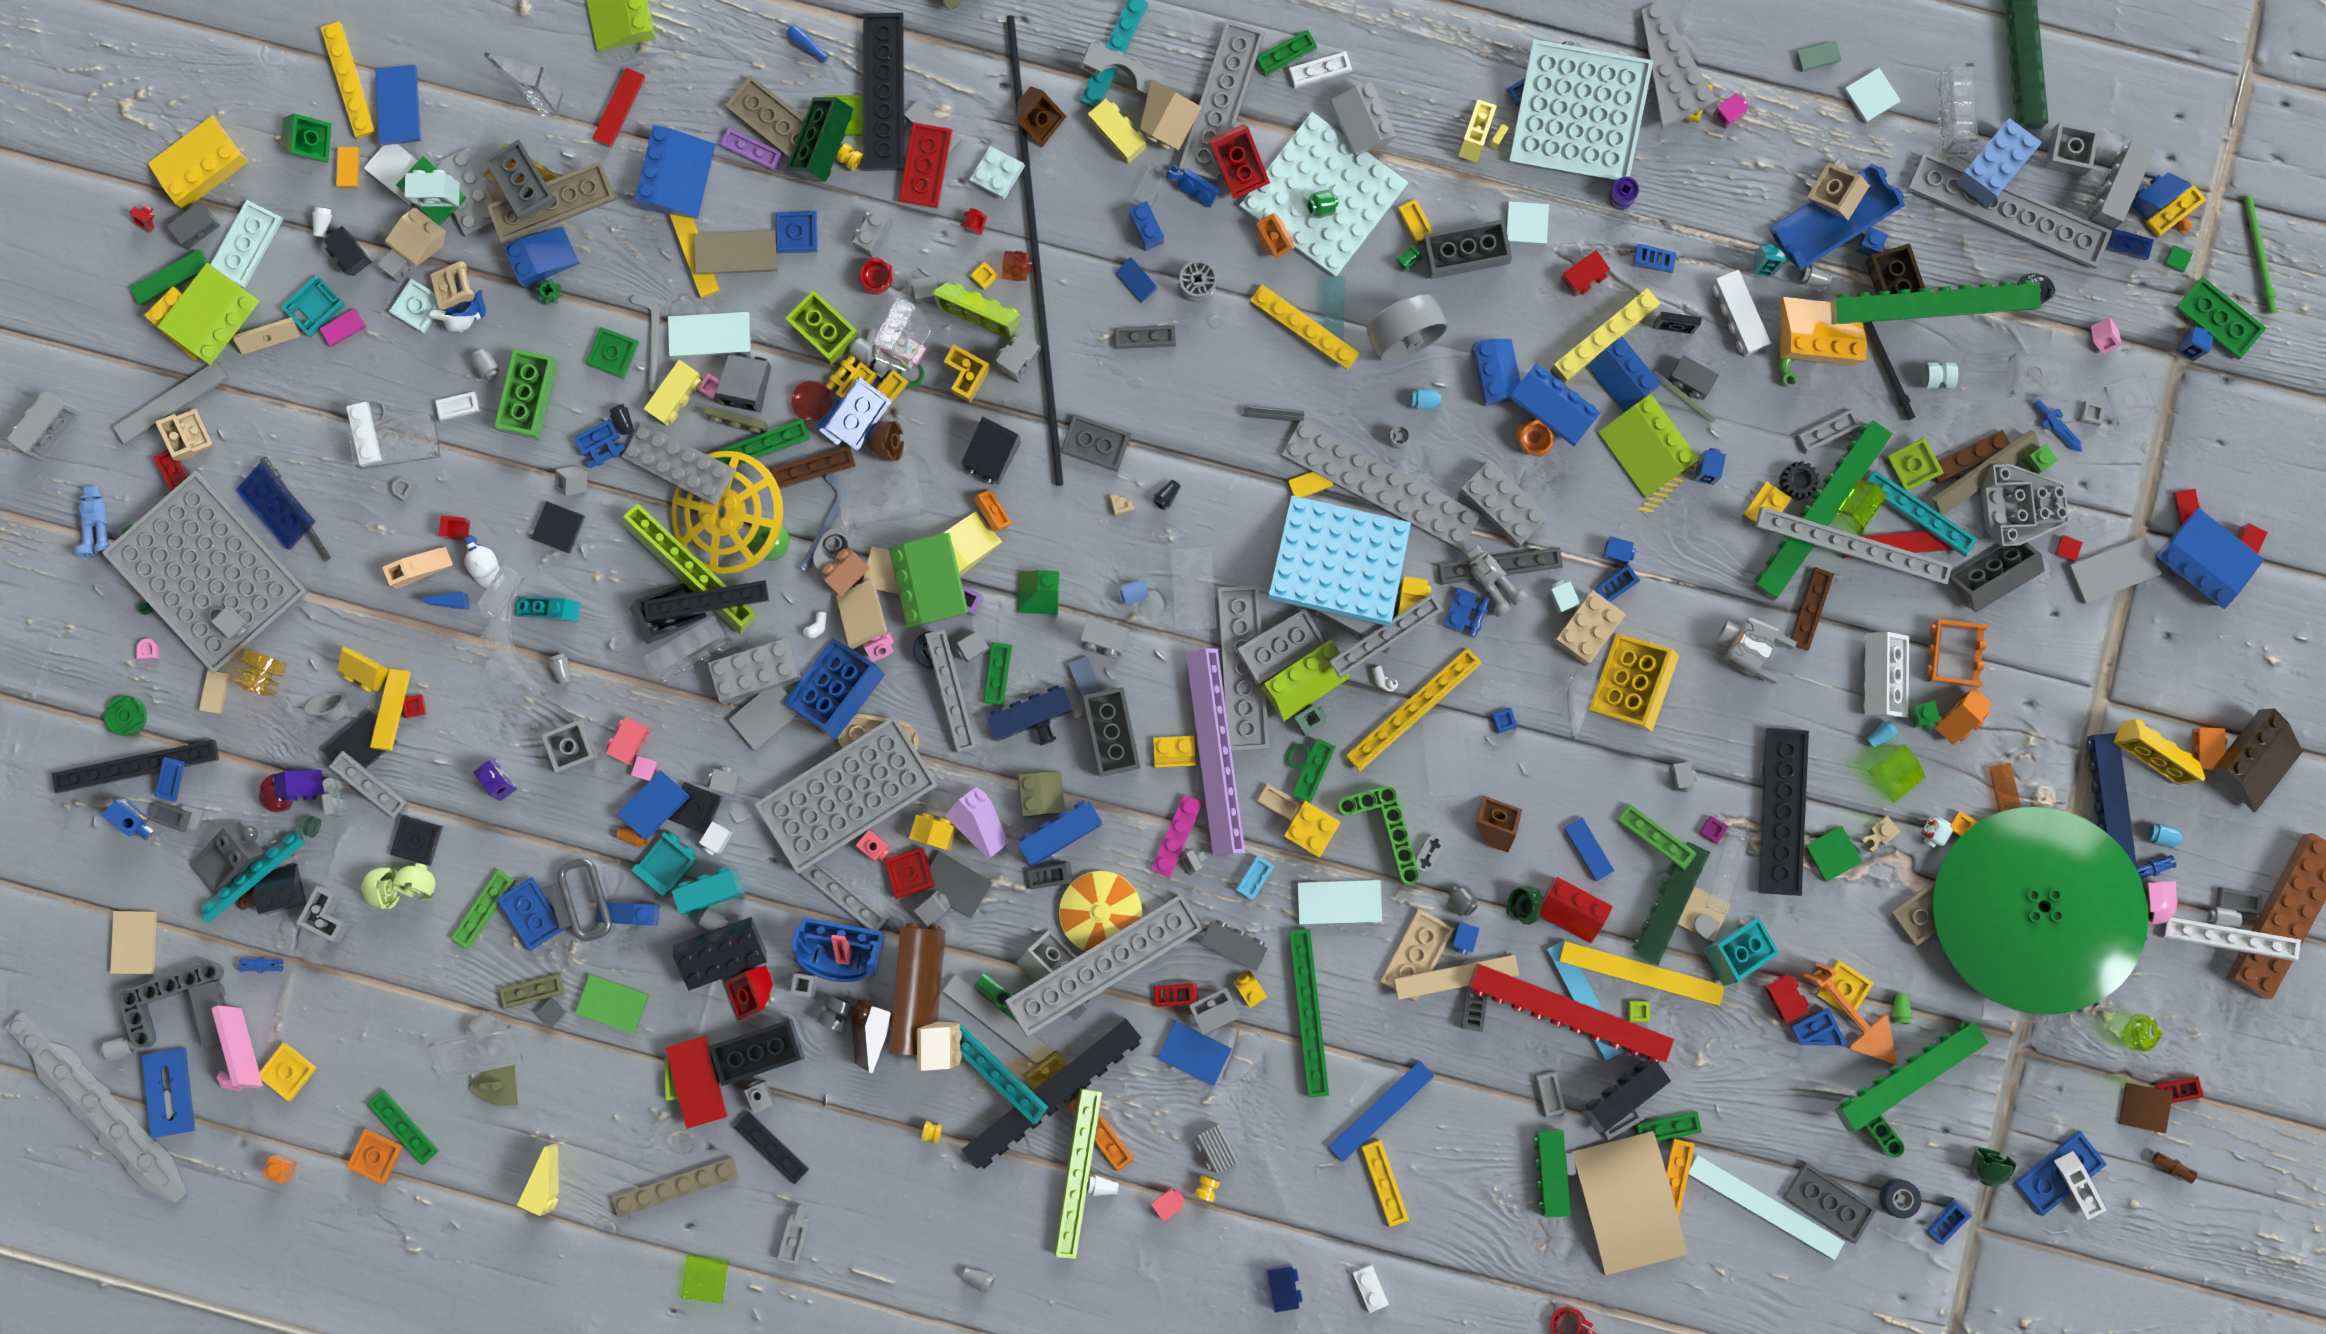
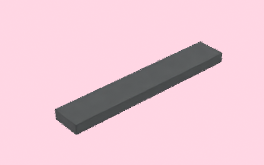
[1438,547,1563,585]

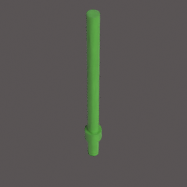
[2244,195,2277,314]

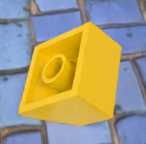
[338,646,389,692]

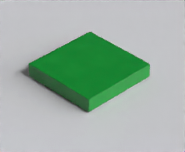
[585,327,639,379]
[1805,826,1862,882]

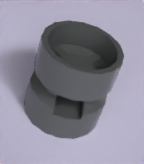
[817,995,854,1032]

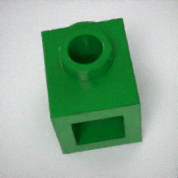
[1908,701,1941,730]

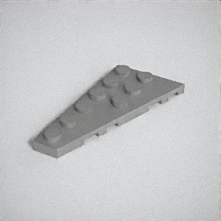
[1641,2,1717,129]

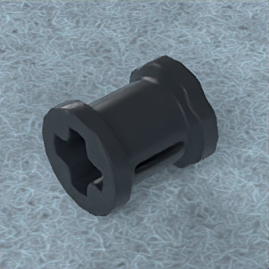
[1033,720,1057,746]

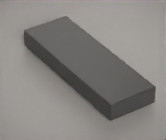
[1114,325,1176,349]

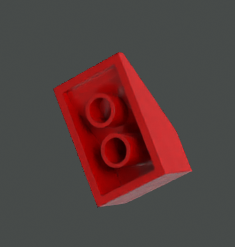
[1207,124,1270,199]

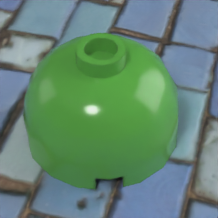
[749,525,790,561]

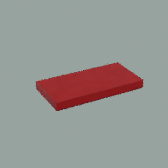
[898,122,953,209]
[665,1036,728,1129]

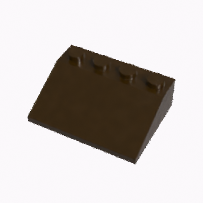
[2212,708,2303,812]

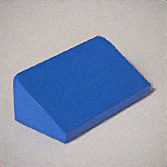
[1116,257,1157,302]

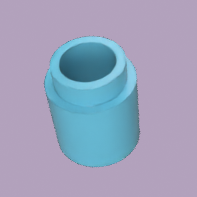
[1411,389,1441,411]
[2148,823,2182,848]

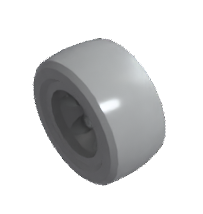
[1366,294,1448,362]

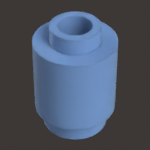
[1118,580,1149,606]

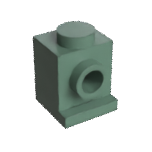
[1294,705,1327,736]

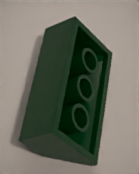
[785,97,854,182]

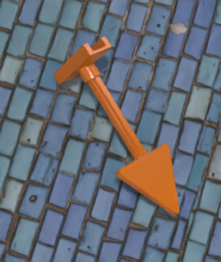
[1802,962,1897,1064]

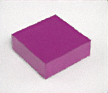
[1699,815,1728,844]

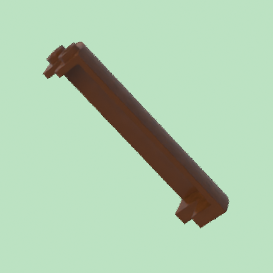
[889,923,946,1055]

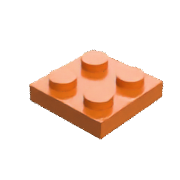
[346,1128,404,1185]

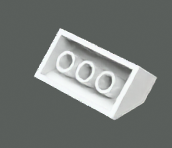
[1863,632,1909,718]

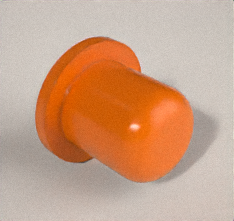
[2177,219,2193,233]

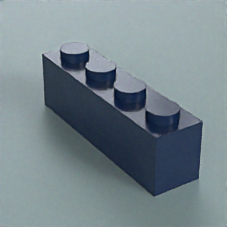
[987,685,1073,742]

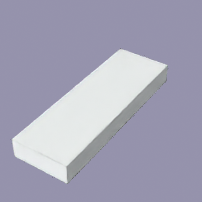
[1289,51,1352,89]

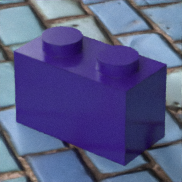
[274,770,324,802]

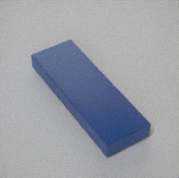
[1564,817,1614,881]

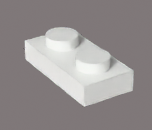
[1353,1264,1389,1313]

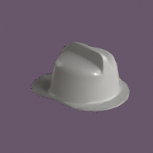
[813,527,853,572]
[305,693,350,723]

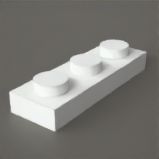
[347,402,382,467]

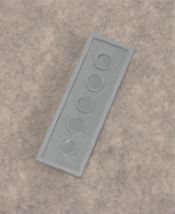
[622,422,736,506]

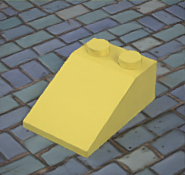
[944,511,1002,577]
[517,1144,559,1216]

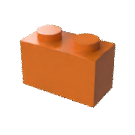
[2192,727,2228,771]

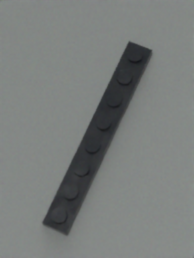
[51,740,219,794]

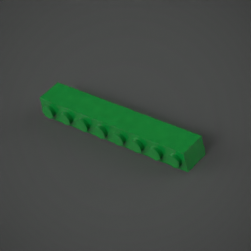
[1834,1020,1988,1132]

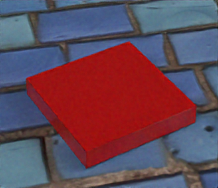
[884,847,935,900]

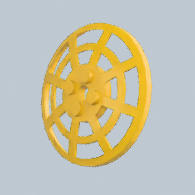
[671,451,783,574]

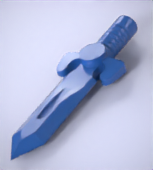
[2033,399,2082,452]

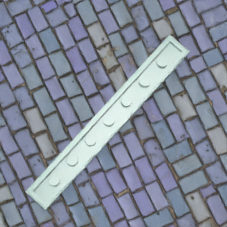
[1688,1155,1845,1260]

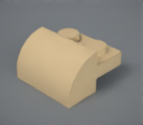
[156,409,214,461]

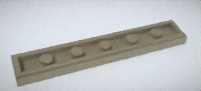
[1932,429,2040,515]

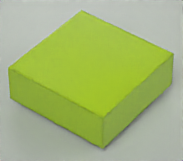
[1628,1001,1650,1022]

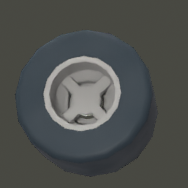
[1879,1179,1922,1219]

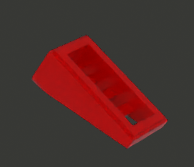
[1153,983,1199,1007]
[2155,1076,2204,1104]

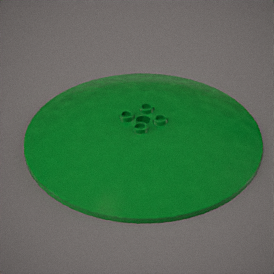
[1932,807,2148,1015]

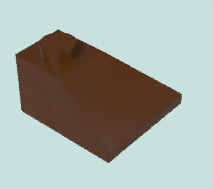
[1016,86,1067,147]
[1476,795,1522,853]

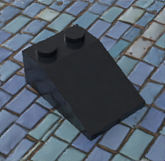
[629,583,707,644]

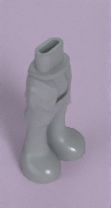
[1465,545,1528,617]

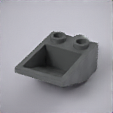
[190,821,265,896]

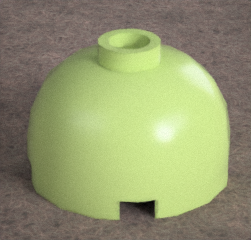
[392,863,436,900]
[361,868,400,909]

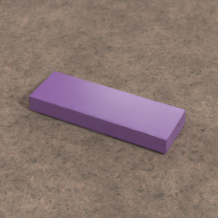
[720,127,783,172]

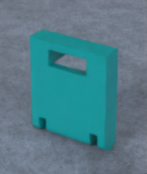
[281,275,346,338]

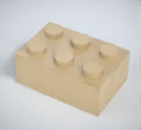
[1554,590,1626,666]

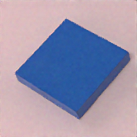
[776,211,818,254]

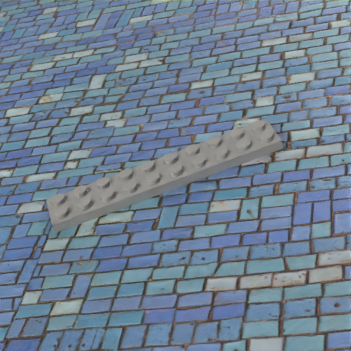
[1907,152,2112,269]
[1282,421,1481,551]
[1005,894,1203,1038]

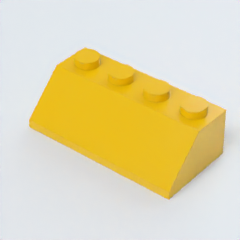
[2113,719,2205,785]

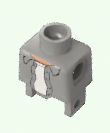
[1716,617,1797,684]

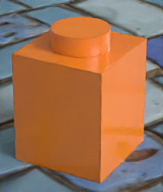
[262,1155,297,1184]

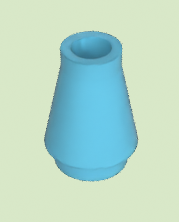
[1866,720,1899,748]

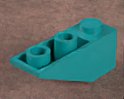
[515,596,581,622]

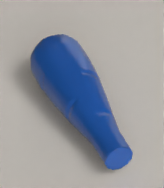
[786,25,828,63]

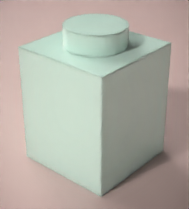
[1549,580,1580,614]

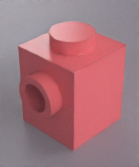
[856,830,890,862]

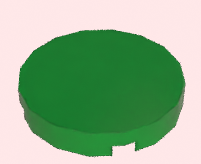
[104,696,147,736]

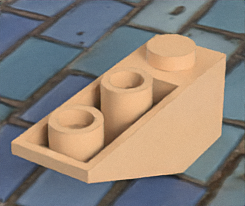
[382,547,453,589]

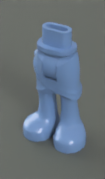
[74,486,111,557]

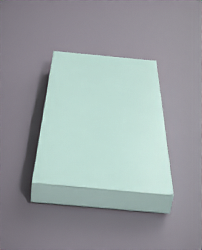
[210,200,283,289]
[668,312,751,357]
[1298,880,1382,924]

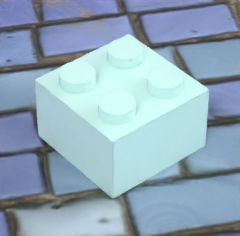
[405,170,460,207]

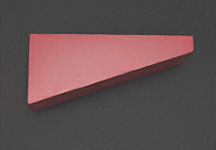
[831,935,854,965]

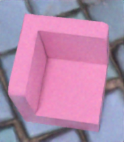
[2091,317,2122,354]

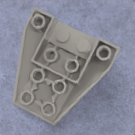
[1981,464,2070,546]

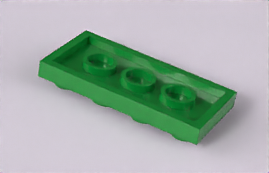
[2175,276,2266,360]

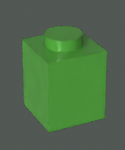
[2022,444,2058,474]

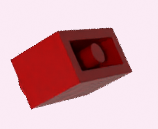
[1561,250,1610,297]
[1763,974,1809,1023]

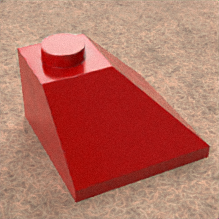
[724,965,773,1021]

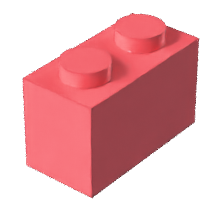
[606,717,651,766]

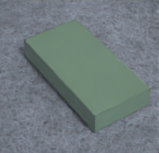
[1796,41,1842,72]

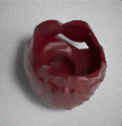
[259,773,293,813]

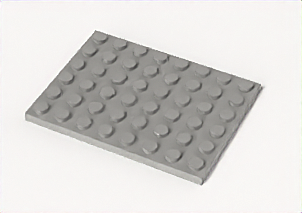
[102,471,308,674]

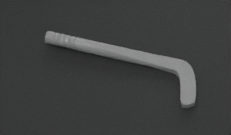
[631,295,660,393]

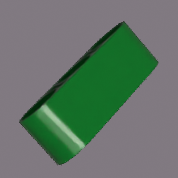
[1863,1115,1905,1158]

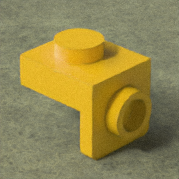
[1233,971,1267,1008]

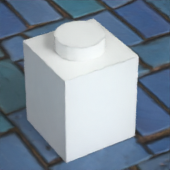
[699,822,733,855]

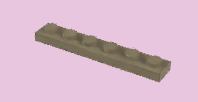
[612,1157,739,1218]

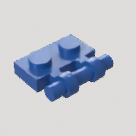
[574,419,626,469]
[1442,587,1490,638]

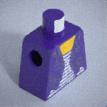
[473,758,517,801]

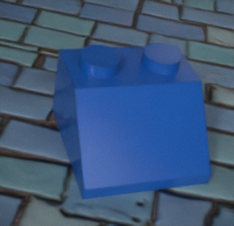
[2132,172,2191,221]

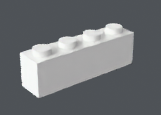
[1712,270,1771,357]

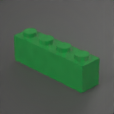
[1533,1129,1571,1218]

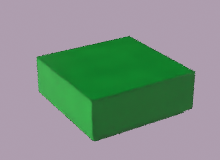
[2164,245,2193,273]

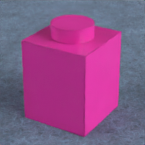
[1714,93,1749,129]

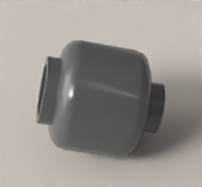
[1447,886,1478,917]

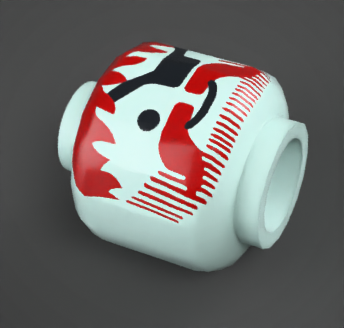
[1921,815,1953,848]

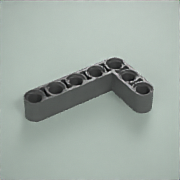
[118,963,224,1048]

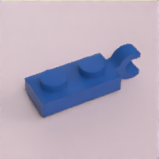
[1165,165,1220,208]

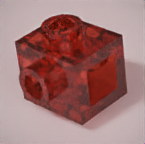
[1002,251,1033,281]

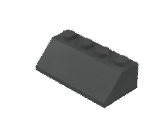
[1949,542,2045,613]

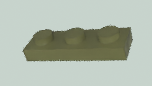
[704,405,768,434]

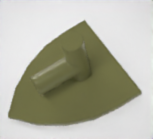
[468,1063,518,1106]

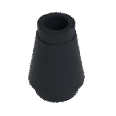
[609,404,634,435]
[1152,480,1181,510]

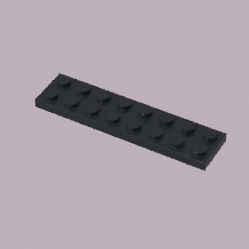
[863,12,905,171]
[1759,728,1809,896]

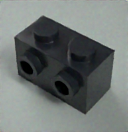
[323,226,372,276]

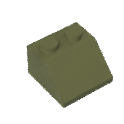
[1019,772,1065,817]

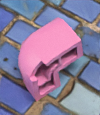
[2143,881,2178,925]

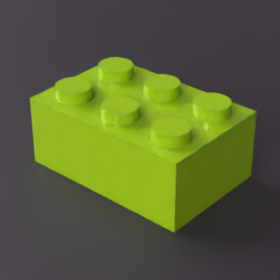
[785,290,860,364]

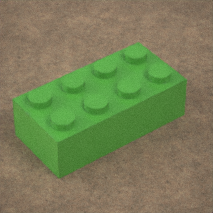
[494,349,559,440]

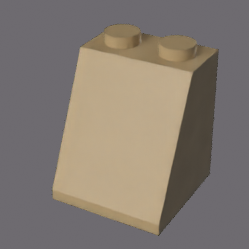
[1140,79,1202,150]

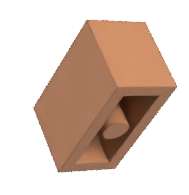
[820,546,870,596]

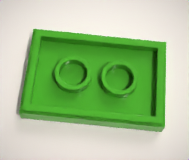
[575,974,649,1034]

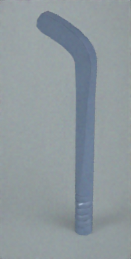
[798,474,848,572]

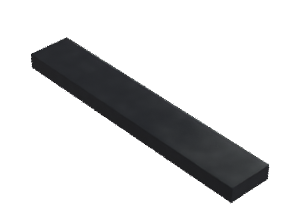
[643,580,770,622]

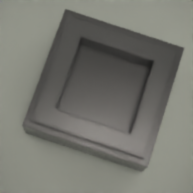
[536,998,567,1027]

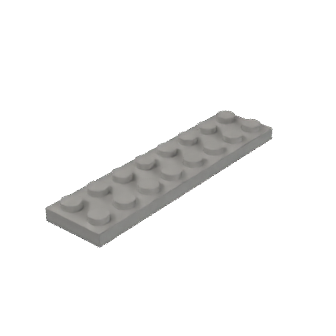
[1179,20,1265,182]
[1218,585,1270,751]

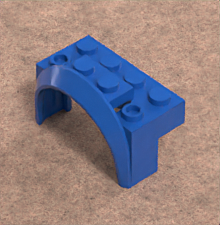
[791,917,885,982]

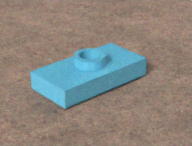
[1236,855,1274,901]

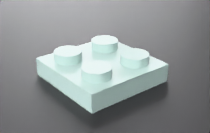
[969,146,1025,200]

